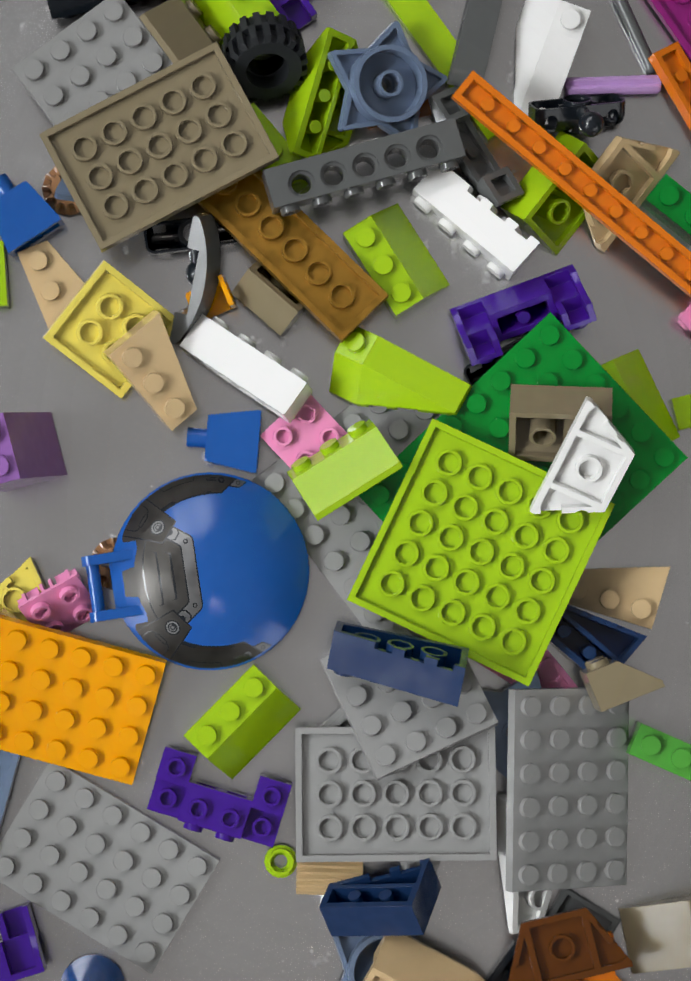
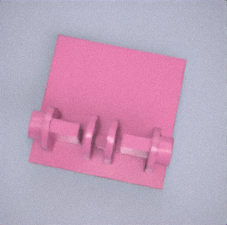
[260,395,347,469]
[17,568,92,633]

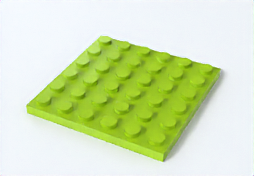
[347,418,615,686]

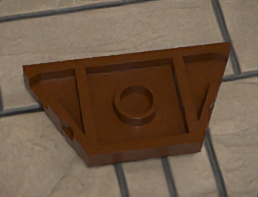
[508,907,633,981]

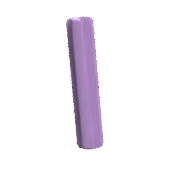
[565,75,661,96]

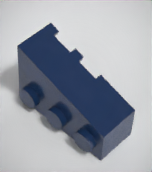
[550,605,647,670]
[319,858,441,937]

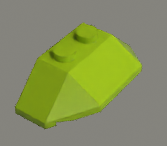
[282,27,358,158]

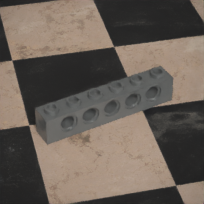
[262,117,466,217]

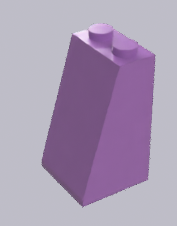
[0,412,68,492]

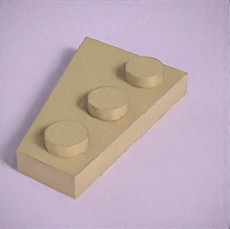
[17,240,85,329]
[568,566,670,629]

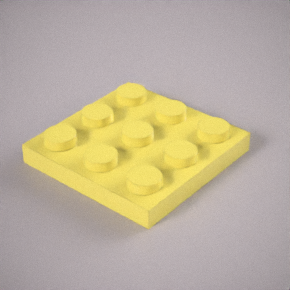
[42,260,174,399]

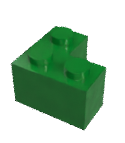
[641,174,691,245]

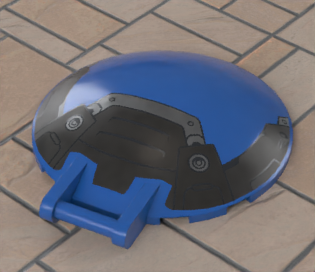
[81,472,309,670]

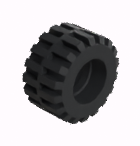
[222,11,308,102]

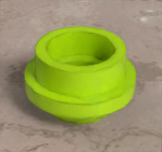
[264,844,297,878]

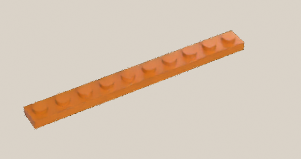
[451,70,691,298]

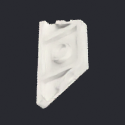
[530,396,635,514]

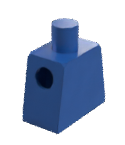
[0,173,65,258]
[186,410,262,474]

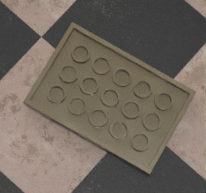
[39,41,280,253]

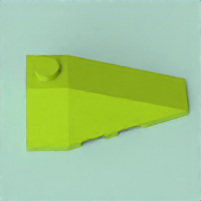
[329,327,472,415]

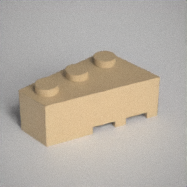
[104,310,197,431]

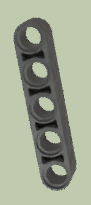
[447,0,502,87]

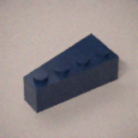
[327,621,469,707]

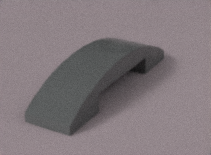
[429,86,524,207]
[170,212,221,345]

